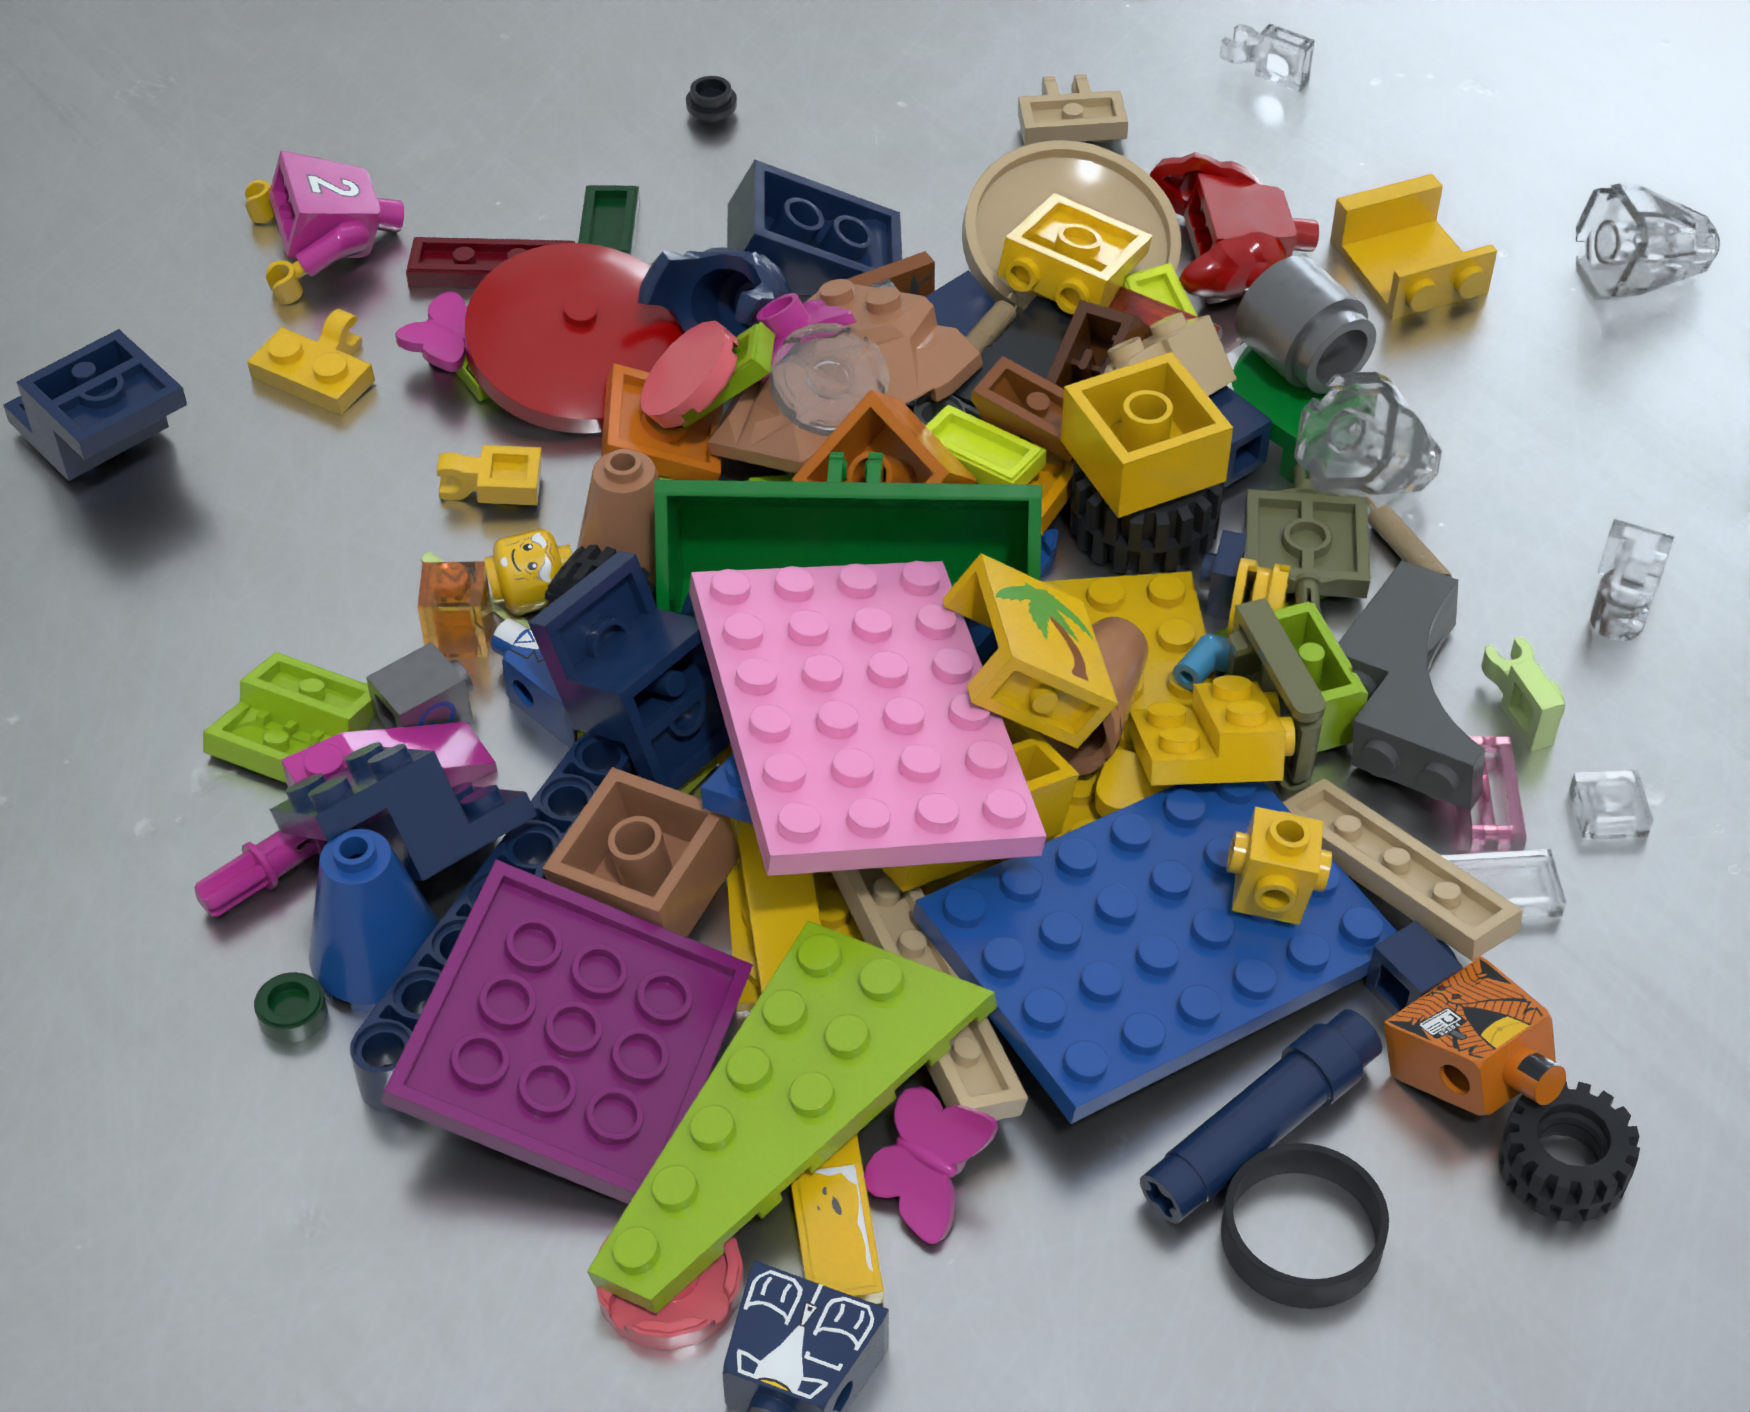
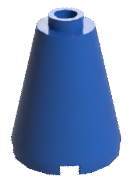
[309,829,440,1013]

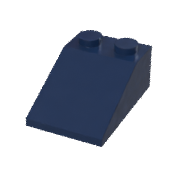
[727,159,902,295]

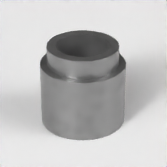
[1235,255,1376,394]

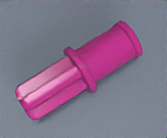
[194,830,325,917]

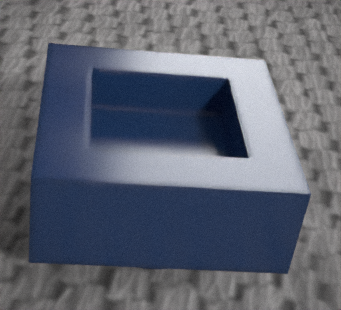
[1199,530,1247,619]

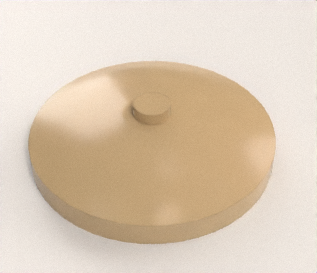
[962,140,1181,314]

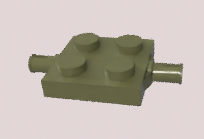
[1244,462,1370,614]

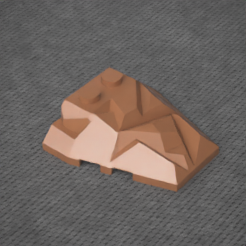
[708,279,983,473]

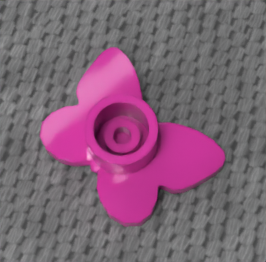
[395,291,468,372]
[756,293,857,383]
[864,1086,999,1244]

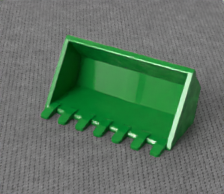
[654,452,1042,667]

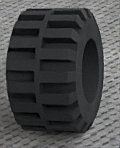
[1070,462,1224,575]

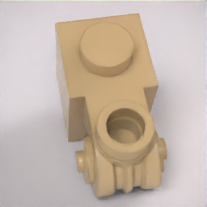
[1103,312,1237,396]

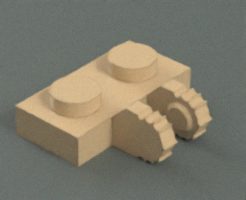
[1018,74,1129,145]

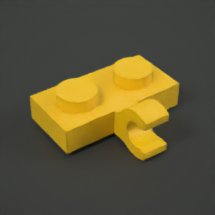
[247,309,375,416]

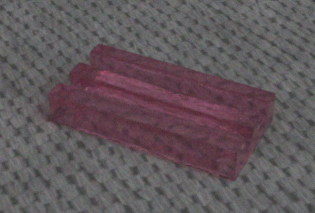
[1451,737,1527,851]

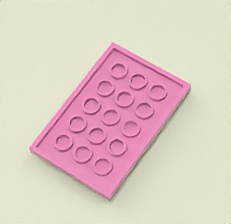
[689,561,1047,876]

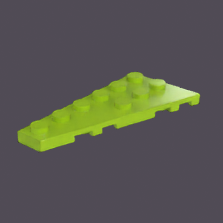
[587,921,998,1314]

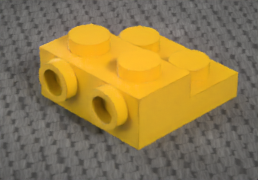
[997,193,1153,314]
[1128,675,1295,786]

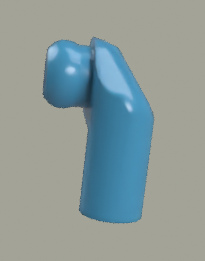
[1173,633,1230,690]

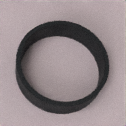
[1221,1143,1389,1309]

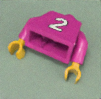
[245,151,404,305]

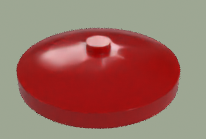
[465,243,684,433]

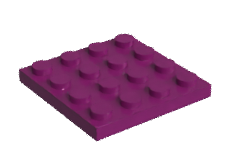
[381,859,753,1204]

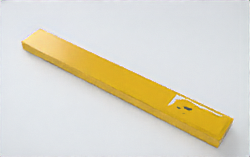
[735,819,884,1304]

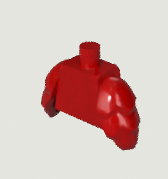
[1150,152,1319,304]

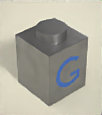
[366,642,473,729]

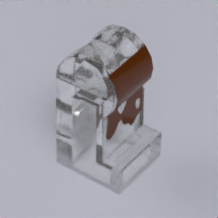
[1590,519,1674,641]

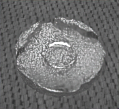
[769,323,890,436]

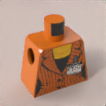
[1384,956,1566,1116]

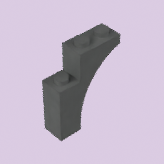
[1338,560,1485,811]

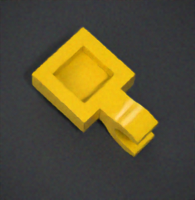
[437,445,542,505]

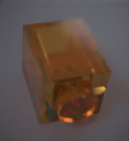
[417,561,493,658]

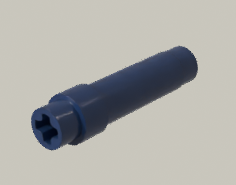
[1140,1009,1382,1224]

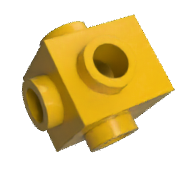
[1226,806,1332,925]

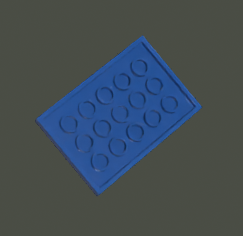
[912,781,1397,1124]

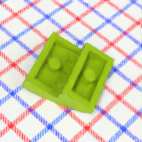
[203,652,374,783]

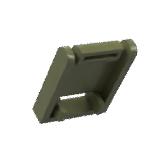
[1226,598,1326,798]

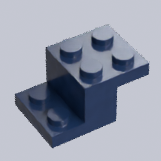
[3,329,187,481]
[528,551,731,790]
[270,742,537,881]

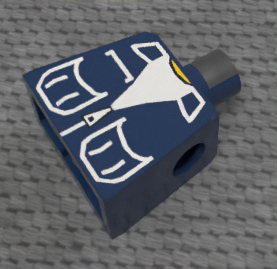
[722,1260,889,1412]

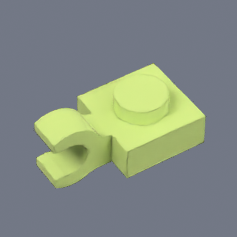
[1481,637,1565,752]

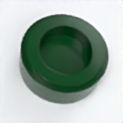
[254,972,328,1043]

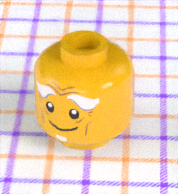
[484,529,572,615]

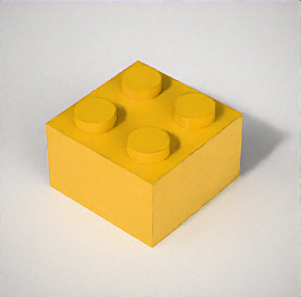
[1060,352,1233,518]

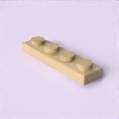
[1282,778,1523,961]

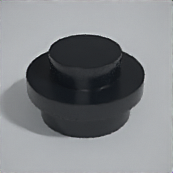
[686,76,737,123]

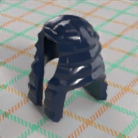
[637,247,791,337]

